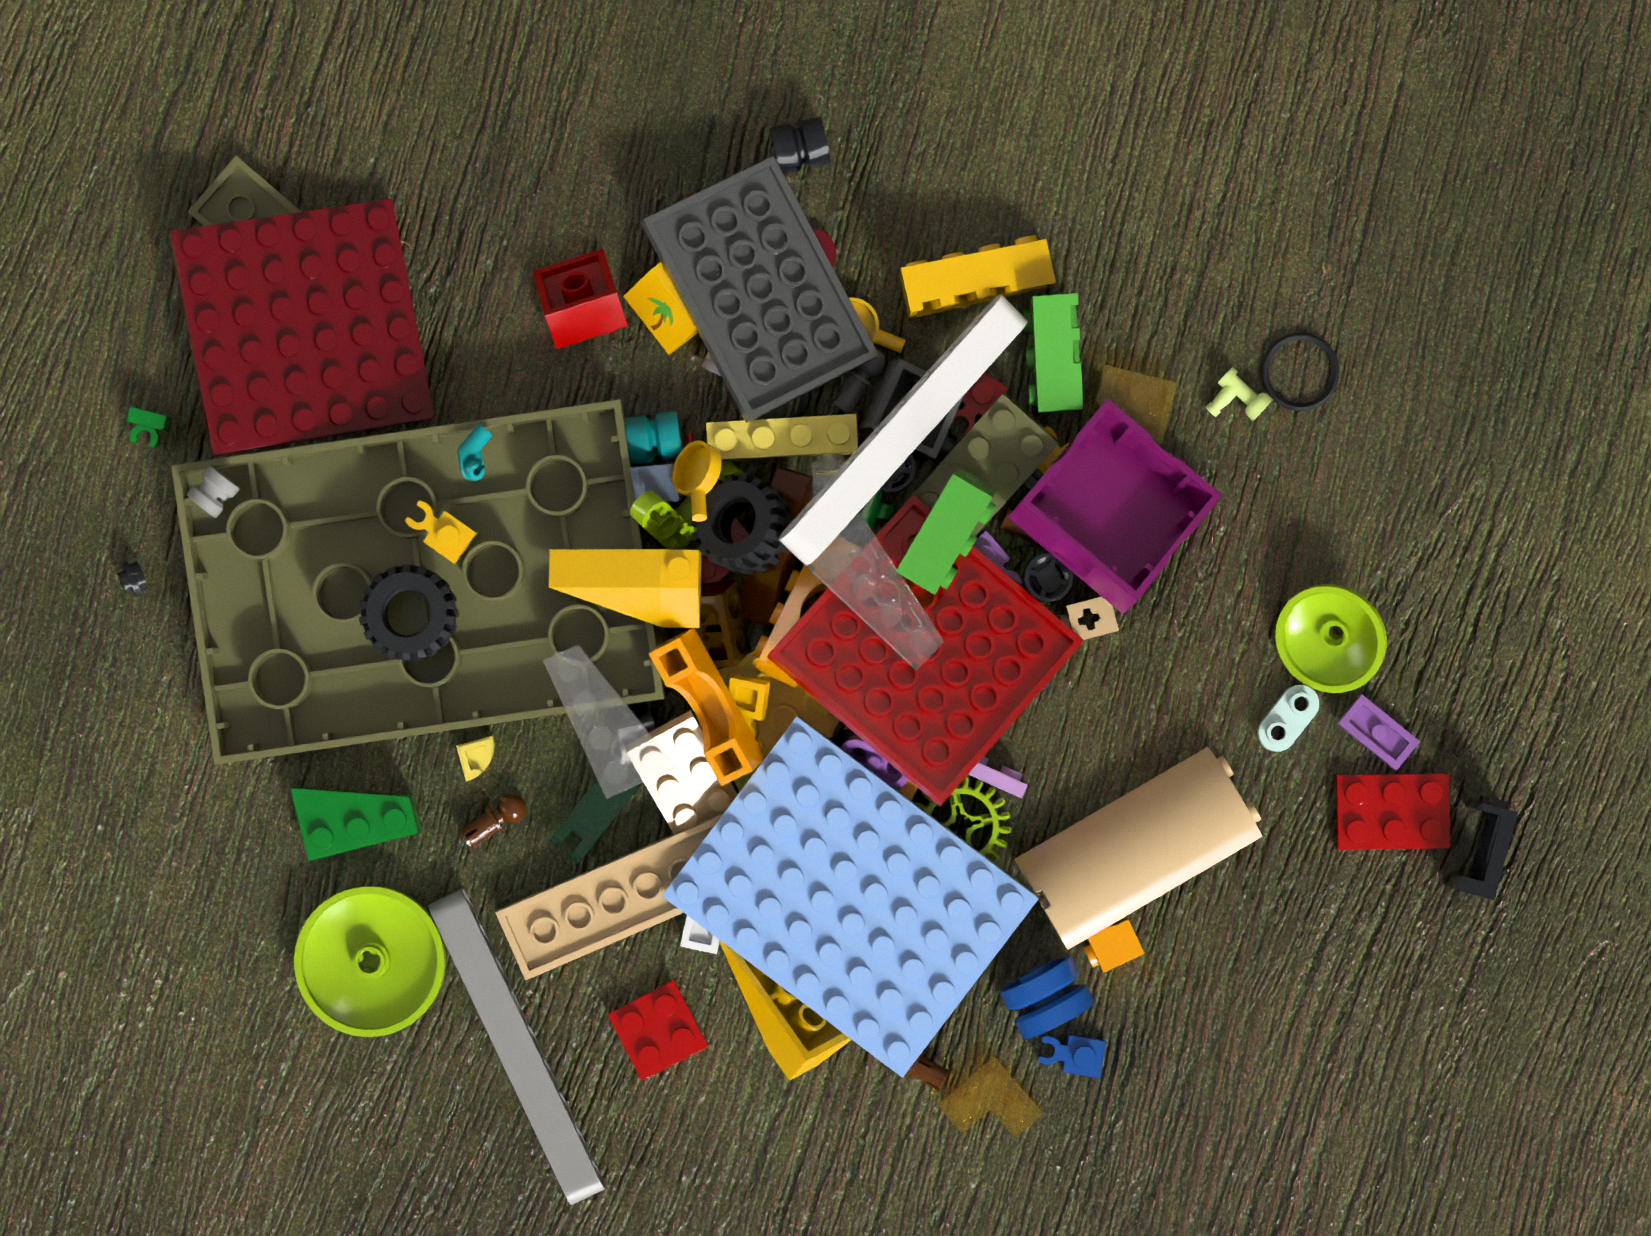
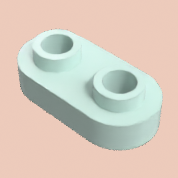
[1257,685,1319,752]

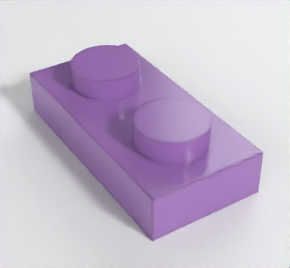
[1337,694,1420,771]

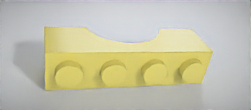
[706,414,858,462]

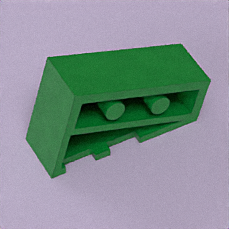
[290,787,423,861]

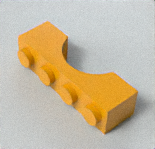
[753,537,862,688]
[648,628,766,786]

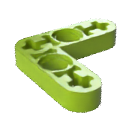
[630,460,744,550]

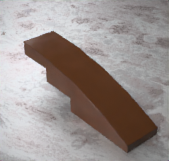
[741,467,813,627]

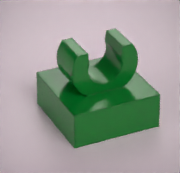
[127,407,173,448]
[850,490,894,527]

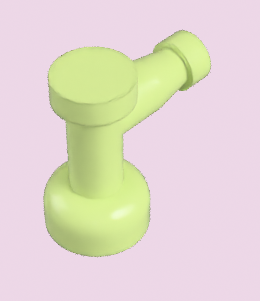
[1205,367,1274,421]

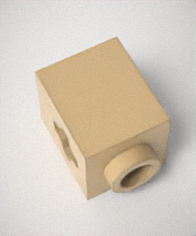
[1059,597,1119,640]

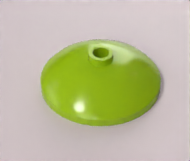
[1275,584,1387,693]

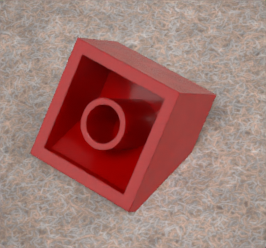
[533,249,628,349]

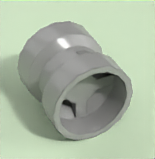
[186,465,240,518]

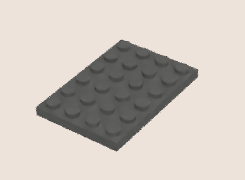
[641,156,879,423]

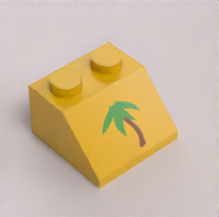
[623,262,698,355]

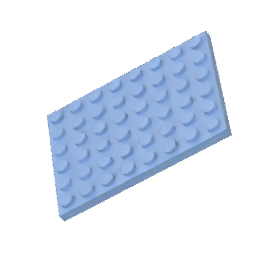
[662,715,1039,1078]

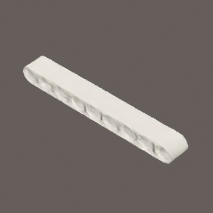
[779,294,1028,566]

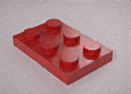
[1335,773,1450,850]

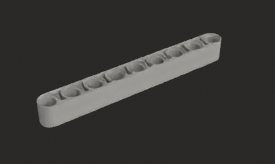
[428,888,606,1205]

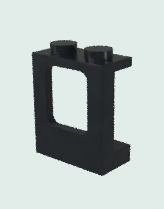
[1445,795,1518,900]

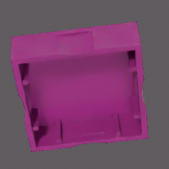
[1008,398,1222,614]

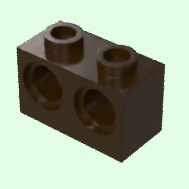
[695,580,751,668]

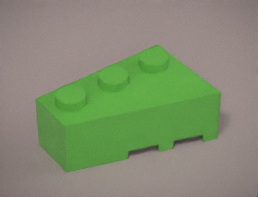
[1022,293,1083,415]
[896,466,997,595]

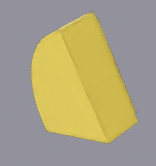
[456,736,495,782]

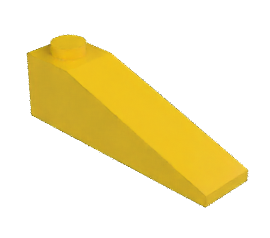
[549,549,701,628]
[719,941,852,1081]

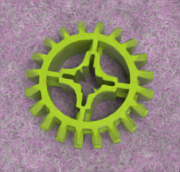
[915,775,1011,861]

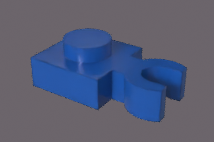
[1037,1034,1106,1079]

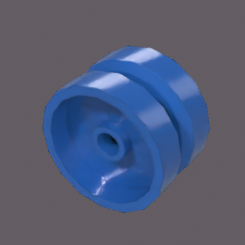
[999,954,1096,1040]

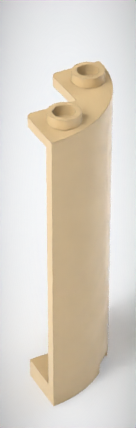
[1014,747,1263,950]

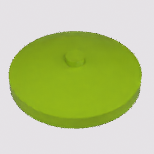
[294,886,446,1037]

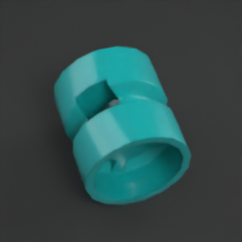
[625,410,683,465]

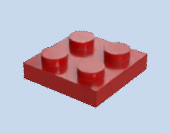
[607,979,709,1081]

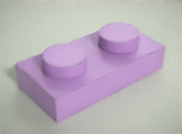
[968,757,1028,799]

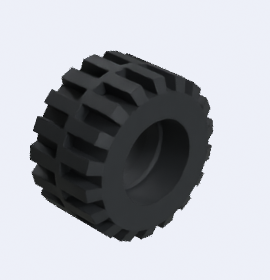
[691,474,795,575]
[359,565,459,660]

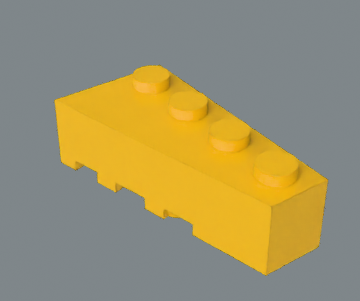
[899,235,1056,319]

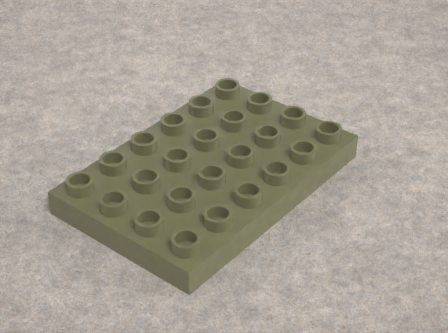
[171,399,666,765]

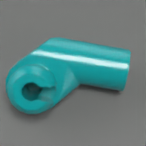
[457,423,493,481]

